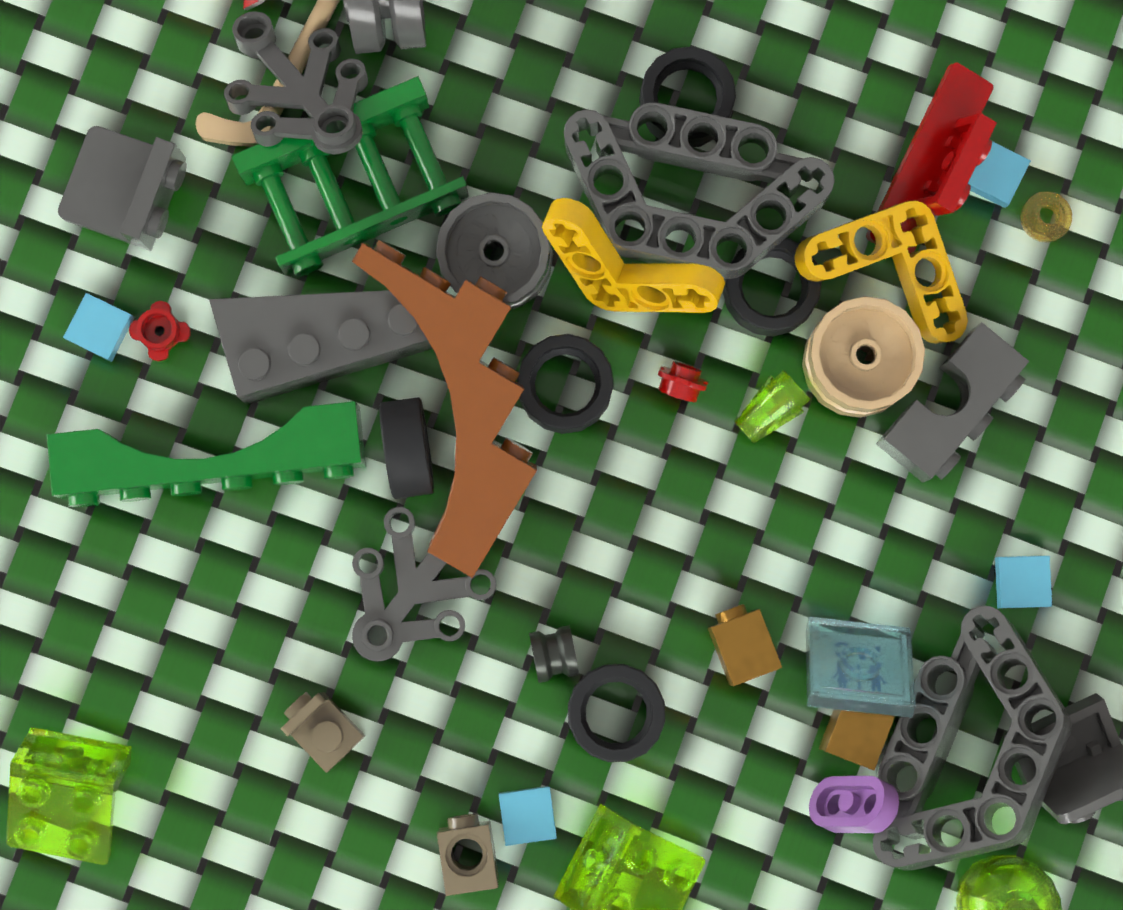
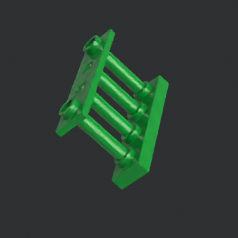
[231,76,469,277]

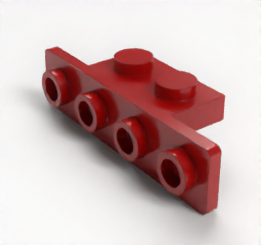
[866,62,997,254]

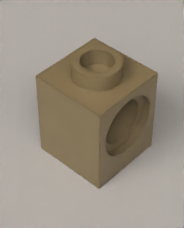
[437,813,499,896]

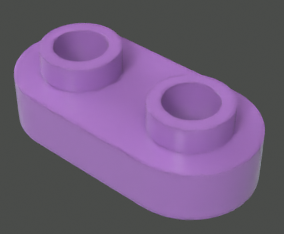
[809,776,899,833]

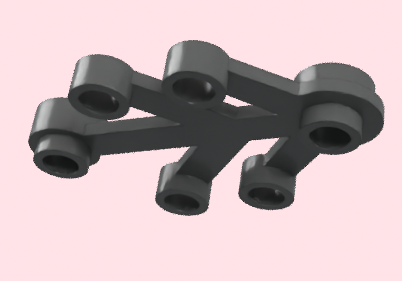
[224,12,368,154]
[352,507,497,661]

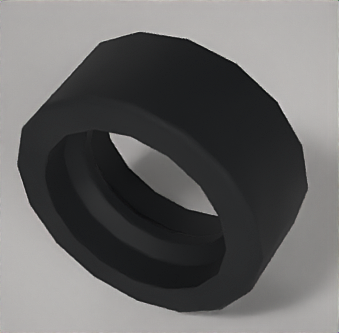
[639,46,736,148]
[723,238,822,337]
[517,334,614,434]
[379,397,434,499]
[568,664,666,762]

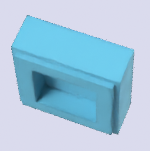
[968,141,1031,208]
[63,293,135,362]
[995,556,1052,609]
[499,786,557,846]

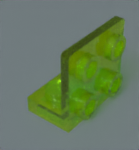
[6,727,132,865]
[553,804,705,910]

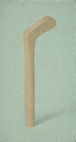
[195,0,340,147]

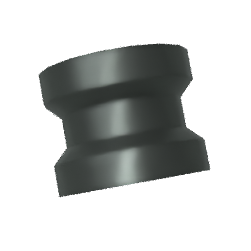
[529,625,579,683]

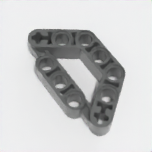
[564,103,834,279]
[873,606,1072,870]

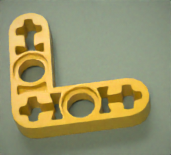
[542,198,725,313]
[794,201,968,344]

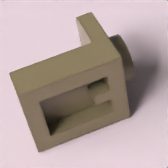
[281,692,365,773]

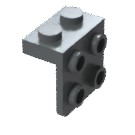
[58,126,187,251]
[1004,693,1123,824]

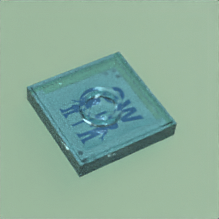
[806,617,916,718]

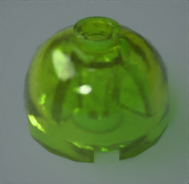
[954,854,1062,910]

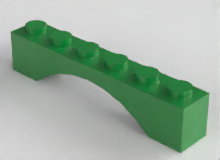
[47,401,366,507]

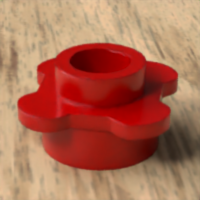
[129,301,191,361]
[658,361,708,402]

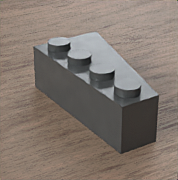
[209,290,433,405]

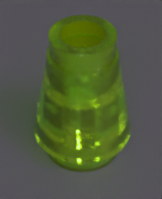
[734,370,811,444]

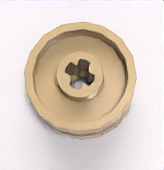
[802,296,925,418]

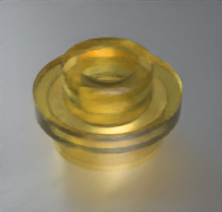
[1021,192,1072,242]

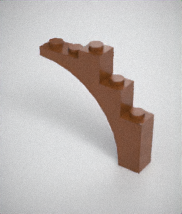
[352,240,537,578]

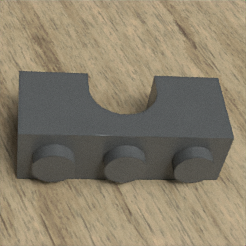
[876,322,1029,483]

